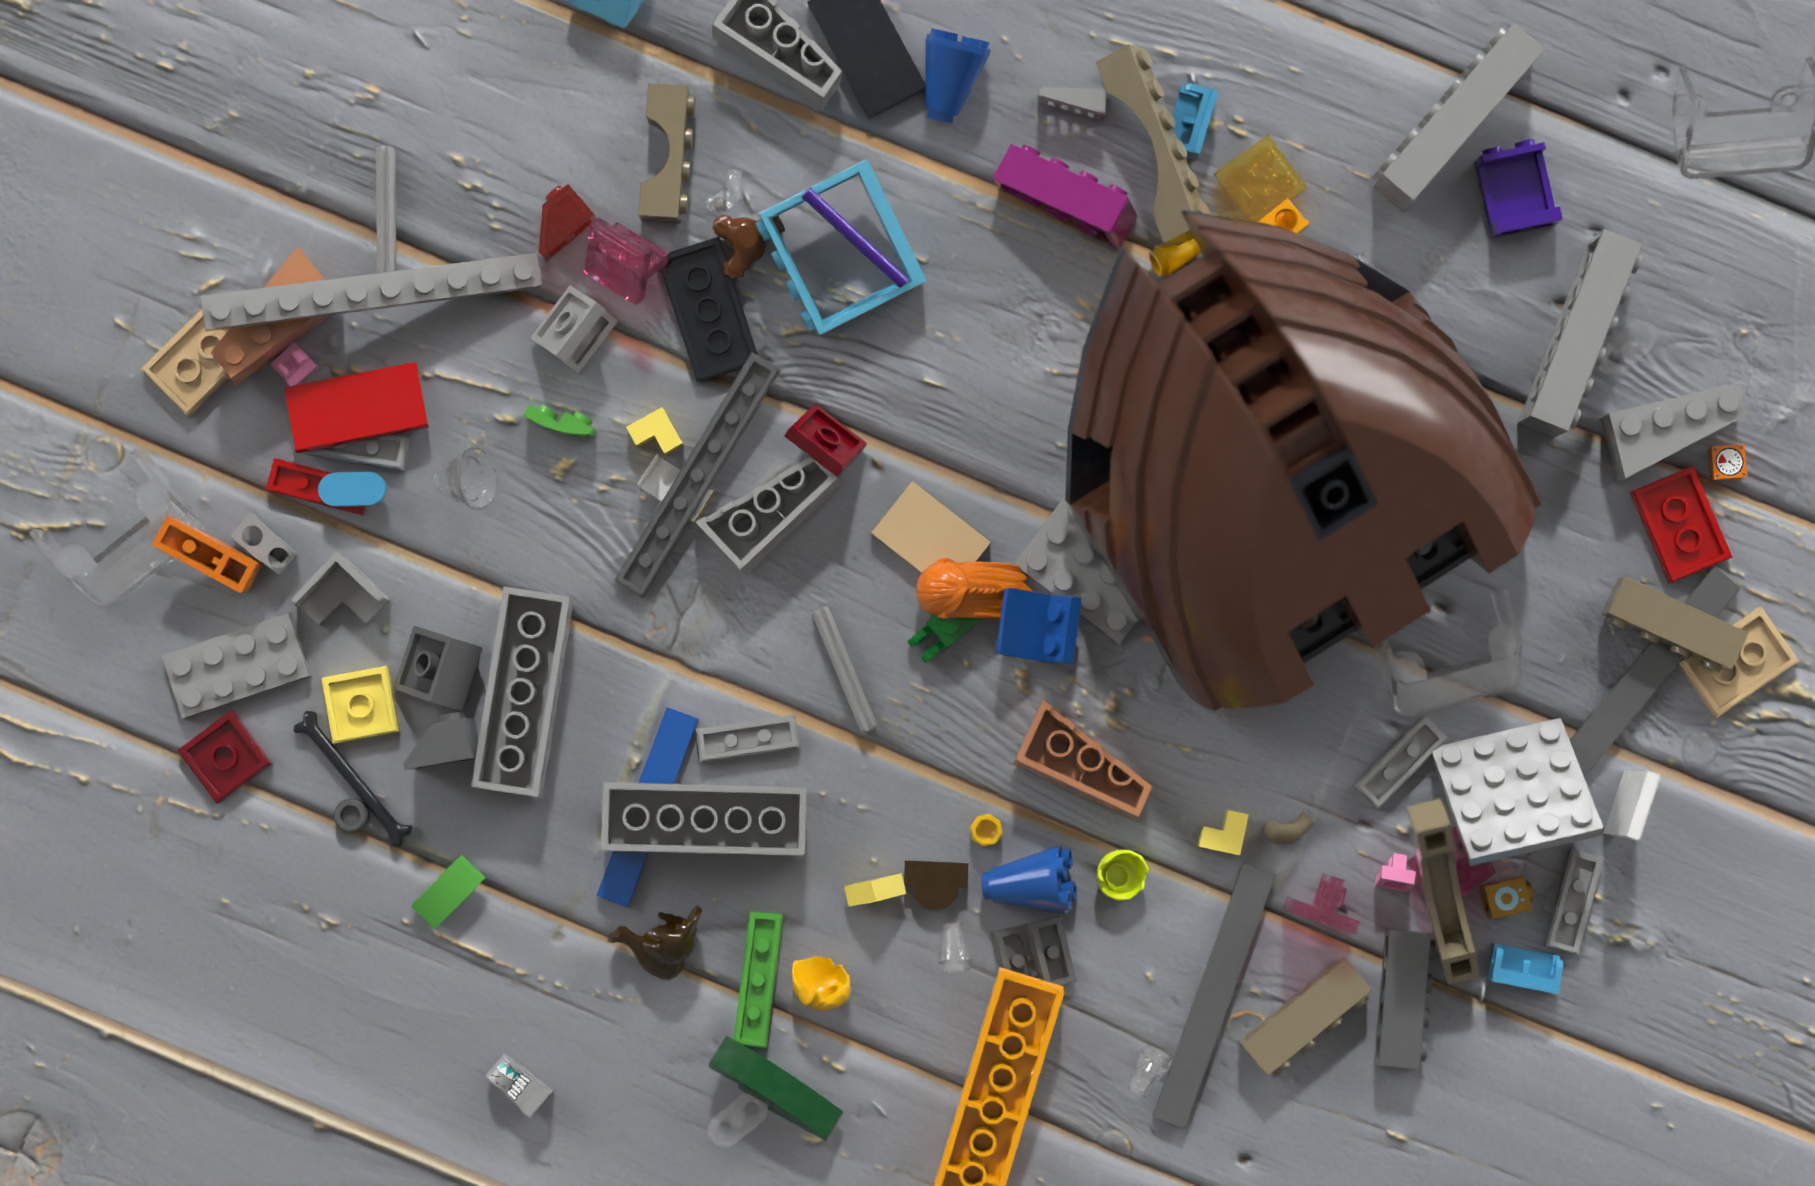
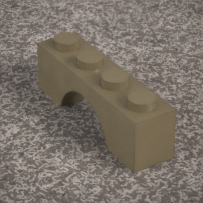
[638,83,695,223]

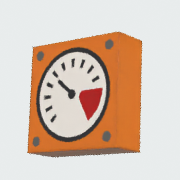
[1709,444,1748,481]

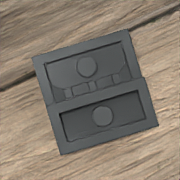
[991,916,1077,985]

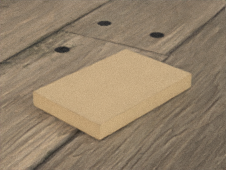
[141,309,229,417]
[871,481,991,573]
[1678,606,1800,718]

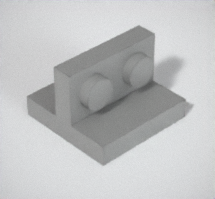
[530,286,618,374]

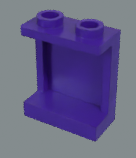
[1474,139,1563,239]

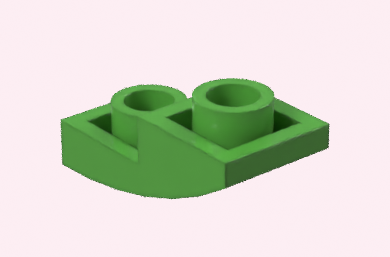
[523,404,597,438]
[411,855,485,929]

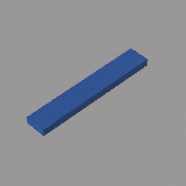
[596,707,699,907]

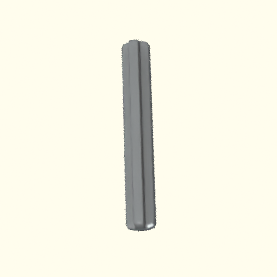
[376,146,396,273]
[812,606,877,733]

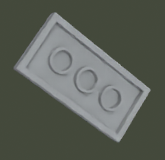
[161,613,311,719]

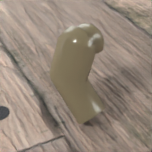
[1263,812,1315,844]

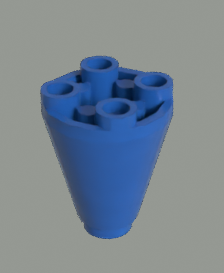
[925,28,991,123]
[981,846,1077,914]

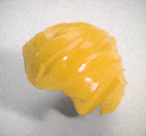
[792,956,851,1012]

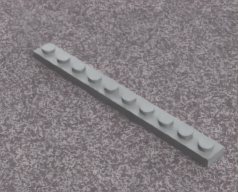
[200,253,542,332]

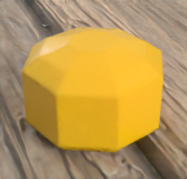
[970,814,1003,847]

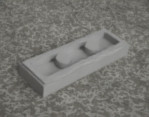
[304,435,410,471]
[696,714,800,762]
[1353,715,1448,809]
[1544,849,1604,955]

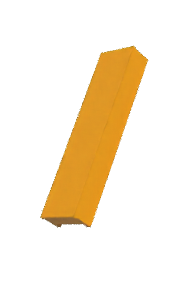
[933,967,1064,1186]

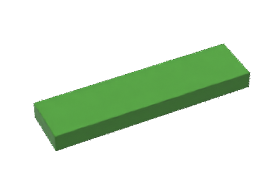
[734,910,784,1049]

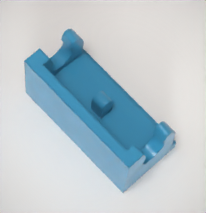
[1172,83,1218,161]
[1486,943,1563,994]

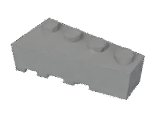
[712,0,842,110]
[1600,382,1748,482]
[696,457,843,576]

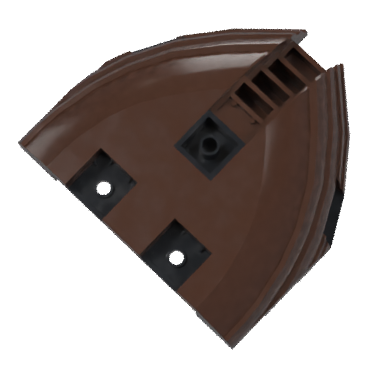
[1065,210,1541,711]

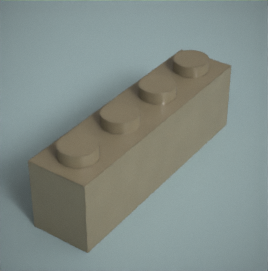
[1601,576,1748,673]
[1238,956,1372,1076]

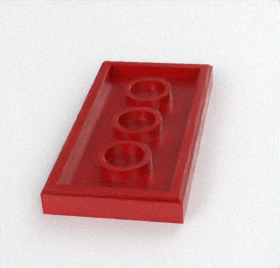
[284,362,429,453]

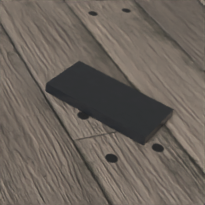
[807,0,926,120]
[656,237,758,383]

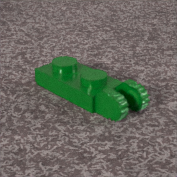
[907,615,983,663]

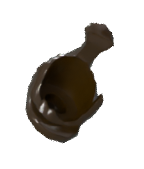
[607,905,702,980]

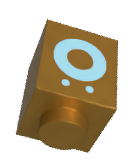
[1478,876,1534,919]

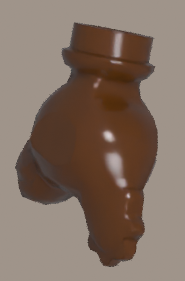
[712,215,785,279]

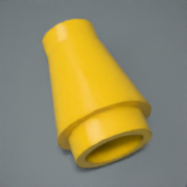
[1148,238,1201,276]

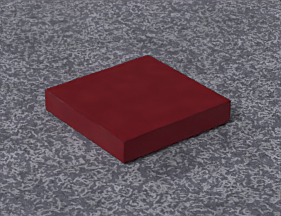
[784,404,867,477]
[177,710,273,804]

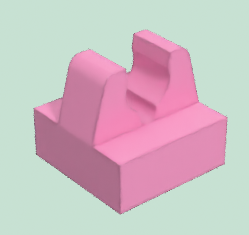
[270,342,319,386]
[1375,853,1416,893]

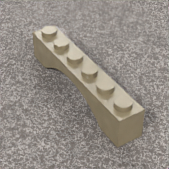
[1096,44,1210,246]
[1407,798,1480,985]

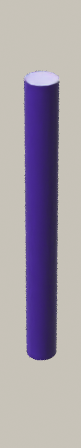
[801,187,909,288]

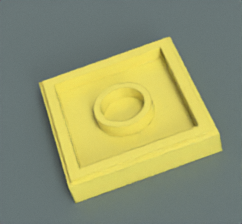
[321,666,400,744]

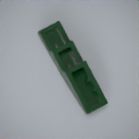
[709,1035,843,1141]

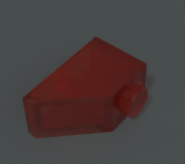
[539,184,597,262]

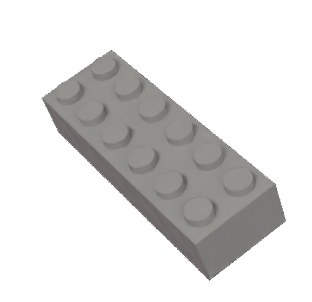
[1373,23,1545,212]
[1517,229,1643,438]
[471,586,574,797]
[601,782,807,855]

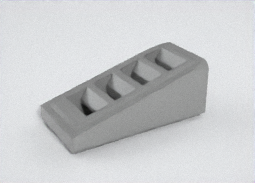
[1038,87,1106,120]

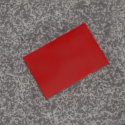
[1629,466,1733,584]

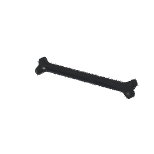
[293,711,413,847]

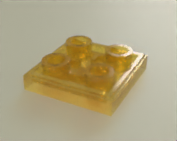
[1214,134,1307,222]

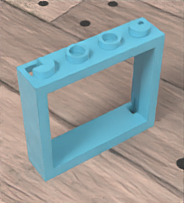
[756,159,927,335]

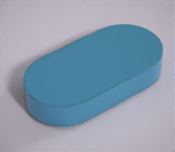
[318,472,387,507]

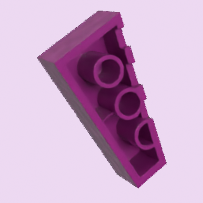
[992,144,1138,251]

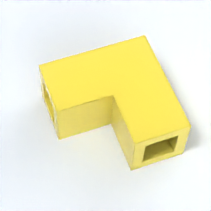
[626,407,684,455]
[1197,810,1249,855]
[844,873,906,907]

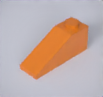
[151,515,264,594]

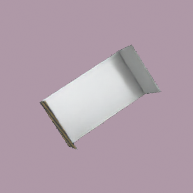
[637,454,716,523]

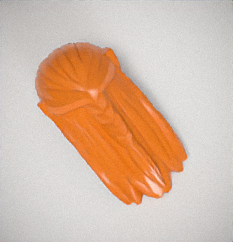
[916,558,1032,619]

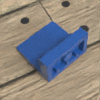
[996,588,1082,665]

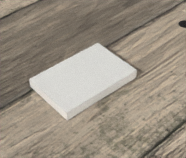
[1603,770,1660,840]

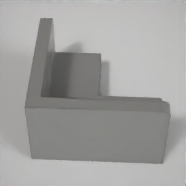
[290,552,391,625]

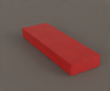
[265,458,366,516]

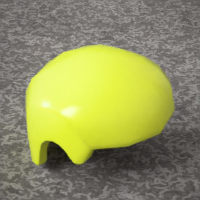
[1096,850,1149,901]

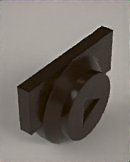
[904,860,969,910]

